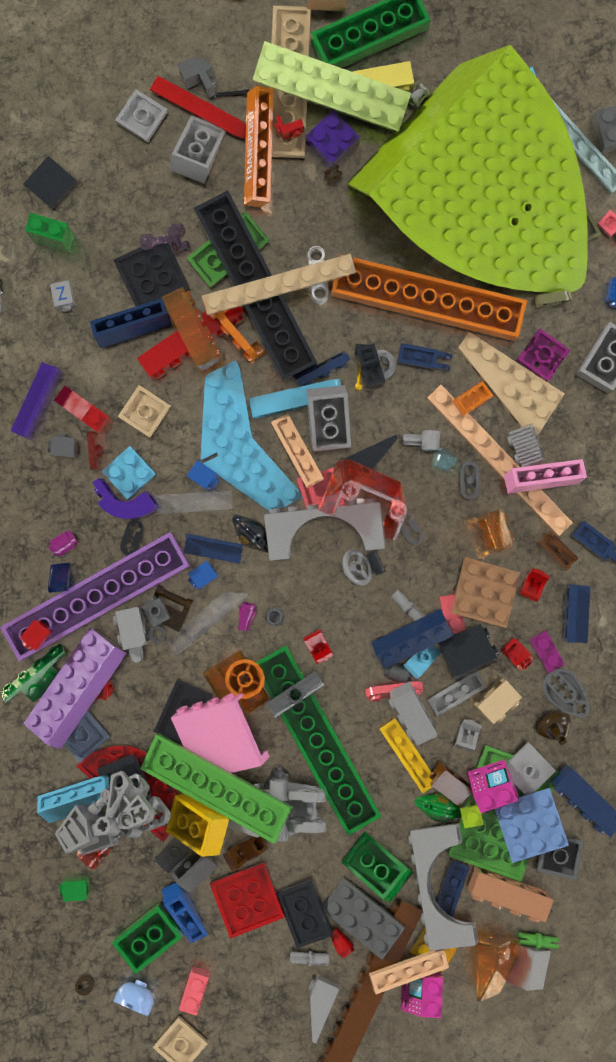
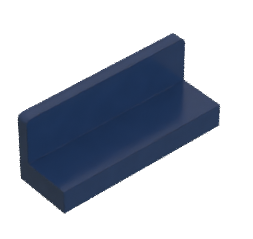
[183,533,244,564]
[564,584,590,643]

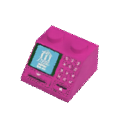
[468,759,519,813]
[401,972,443,1018]

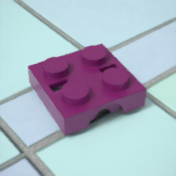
[516,328,571,382]

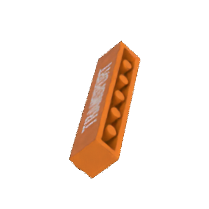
[244,86,273,208]

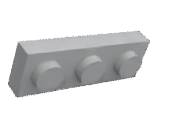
[427,672,487,717]

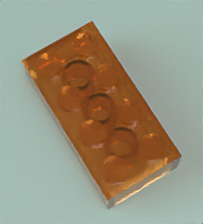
[162,287,221,373]

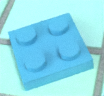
[102,446,156,500]

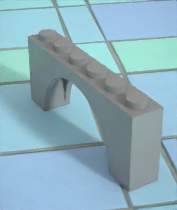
[264,498,386,560]
[408,823,479,951]

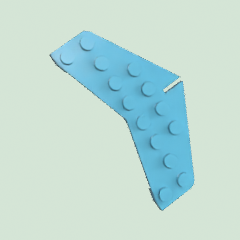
[201,360,302,511]

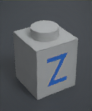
[50,280,76,312]

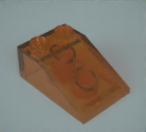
[477,509,515,554]
[477,934,520,1002]

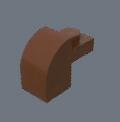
[223,835,268,872]

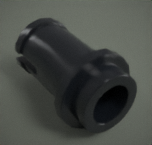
[366,550,387,576]

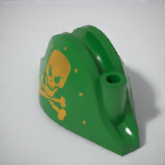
[414,793,462,822]

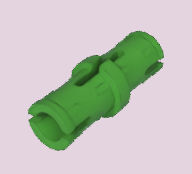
[518,932,559,950]

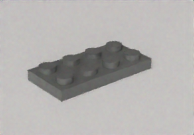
[323,878,406,959]

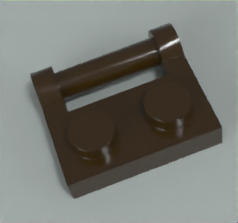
[144,585,194,632]

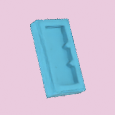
[403,645,442,679]

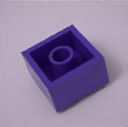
[306,110,360,167]

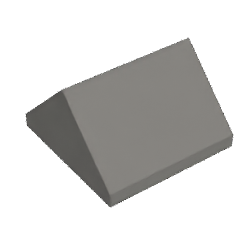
[505,942,551,991]

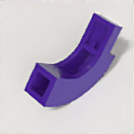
[93,478,160,519]

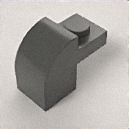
[177,57,217,98]

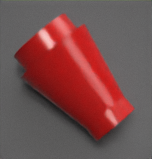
[331,928,355,959]

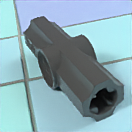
[266,671,325,718]

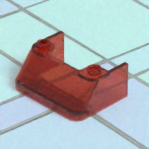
[318,459,407,541]

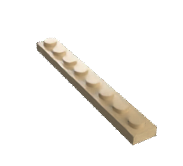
[202,254,356,316]

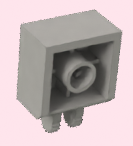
[113,606,150,663]

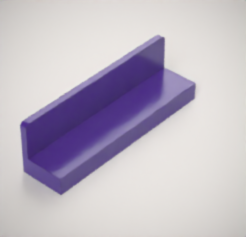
[11,362,61,439]

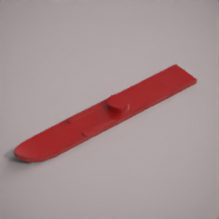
[150,76,246,140]

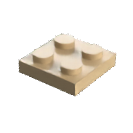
[118,385,171,438]
[153,1016,208,1062]

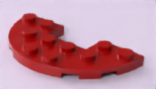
[76,745,178,843]

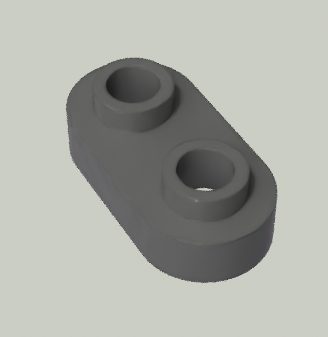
[459,461,480,500]

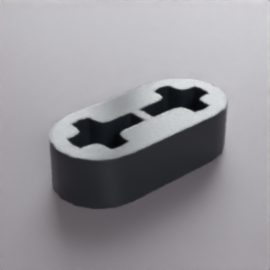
[120,520,145,555]

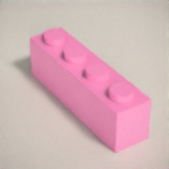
[504,459,587,494]

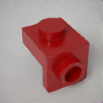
[274,115,304,140]
[520,568,550,602]
[303,629,334,664]

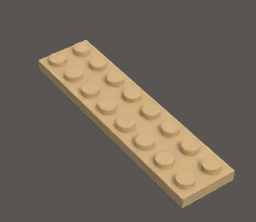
[271,6,311,158]

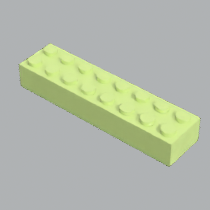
[252,41,411,132]

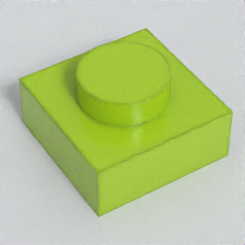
[460,805,484,829]

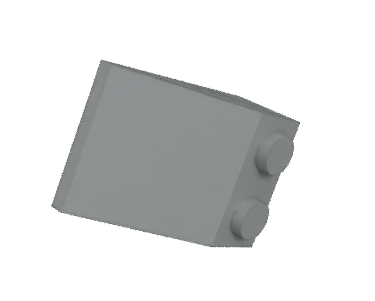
[169,115,226,183]

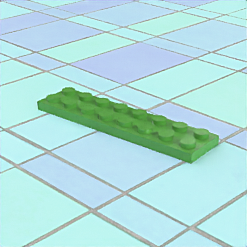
[141,734,292,844]

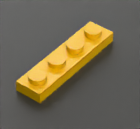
[379,718,432,793]

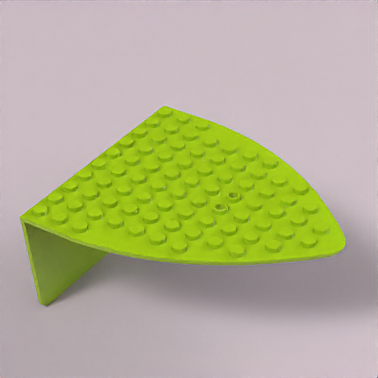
[347,44,588,293]

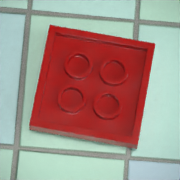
[209,861,285,939]

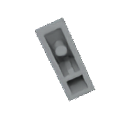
[308,974,339,1044]

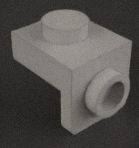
[455,719,482,753]

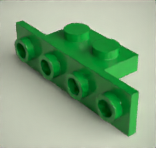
[1,643,66,703]

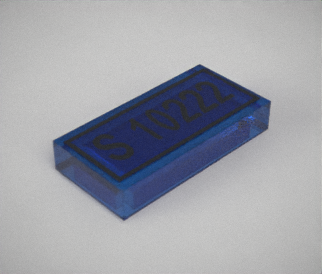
[47,562,71,593]

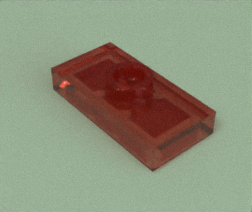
[87,431,102,471]

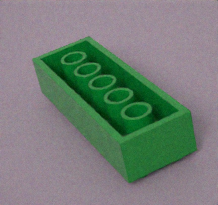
[311,0,431,68]

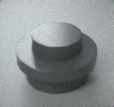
[265,607,284,626]

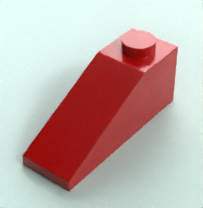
[53,386,111,434]

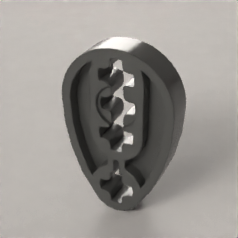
[542,669,590,717]

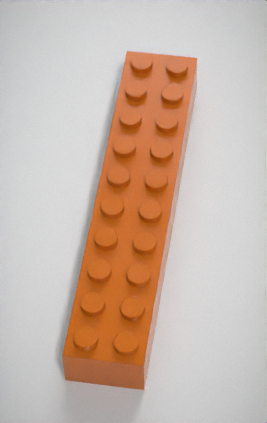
[331,254,527,341]

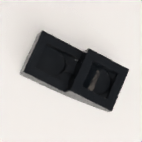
[356,344,385,388]

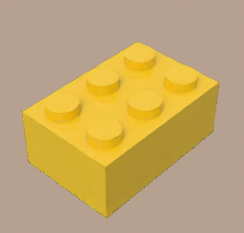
[166,794,229,857]

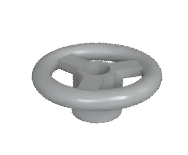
[342,549,373,586]

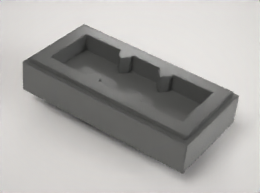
[154,837,190,874]

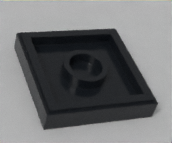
[23,156,77,210]

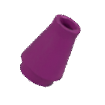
[238,602,258,631]

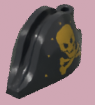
[231,514,269,553]

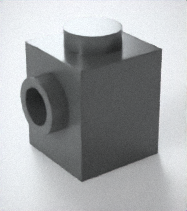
[48,433,78,459]
[142,596,171,627]

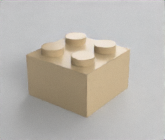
[473,678,522,724]

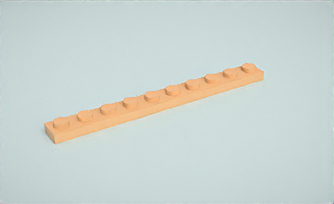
[427,385,573,536]

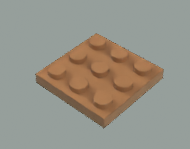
[451,557,520,628]

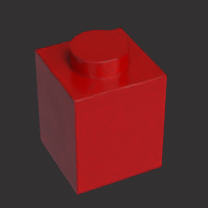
[20,619,53,650]

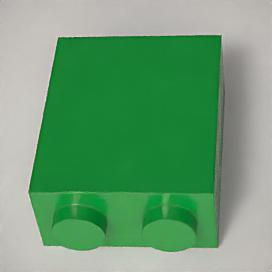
[25,212,75,253]

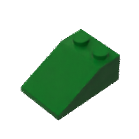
[341,832,414,903]

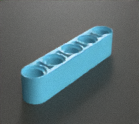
[249,379,341,418]

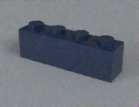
[90,298,172,348]
[371,609,453,669]
[551,765,616,838]

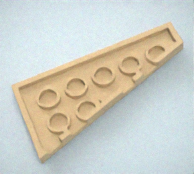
[458,332,565,436]

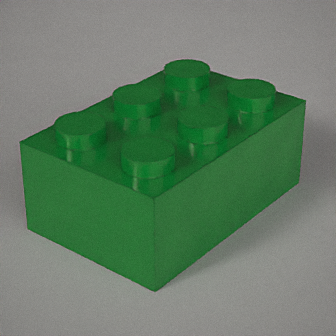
[112,901,184,974]

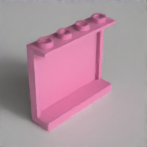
[171,693,270,773]

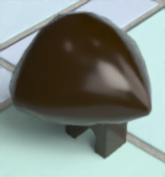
[537,711,571,746]

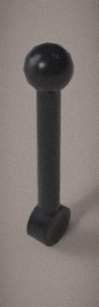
[211,89,249,99]

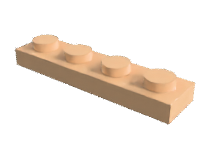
[271,413,324,489]
[369,949,449,994]

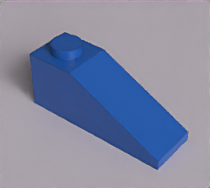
[162,883,208,943]

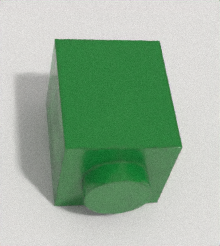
[59,877,89,902]

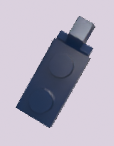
[572,521,616,563]

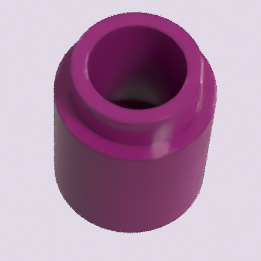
[48,530,78,557]

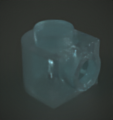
[431,449,457,472]

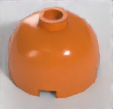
[225,659,265,699]

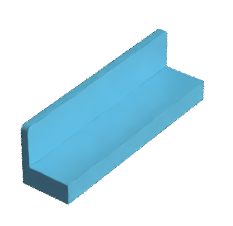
[37,774,109,823]

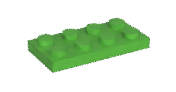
[187,211,270,289]

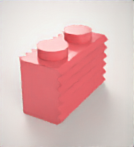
[179,966,210,1015]

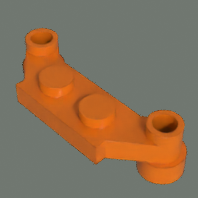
[210,310,266,363]

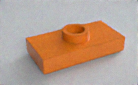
[452,381,494,417]

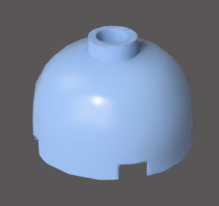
[113,980,153,1016]

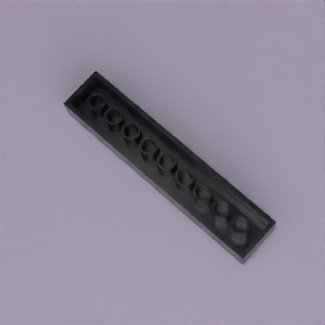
[194,190,317,382]

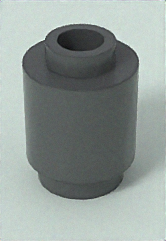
[383,662,412,683]

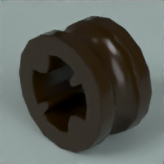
[324,165,343,182]
[75,976,93,996]

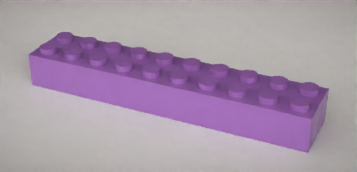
[0,532,191,661]

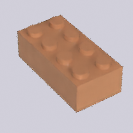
[467,865,554,923]

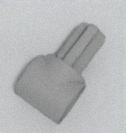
[403,430,440,451]

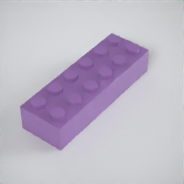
[23,628,127,749]

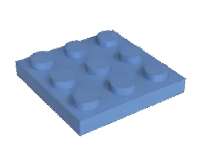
[495,788,569,863]

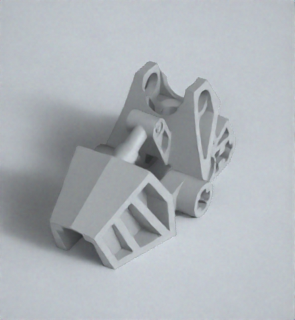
[55,771,171,855]
[227,779,326,842]

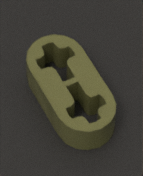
[534,291,572,307]

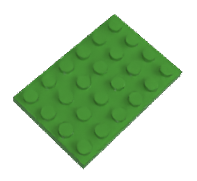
[447,745,559,882]

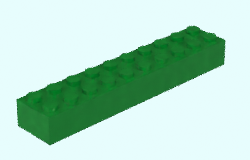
[255,645,382,836]

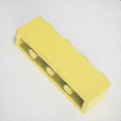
[353,61,414,92]

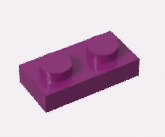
[529,630,565,674]

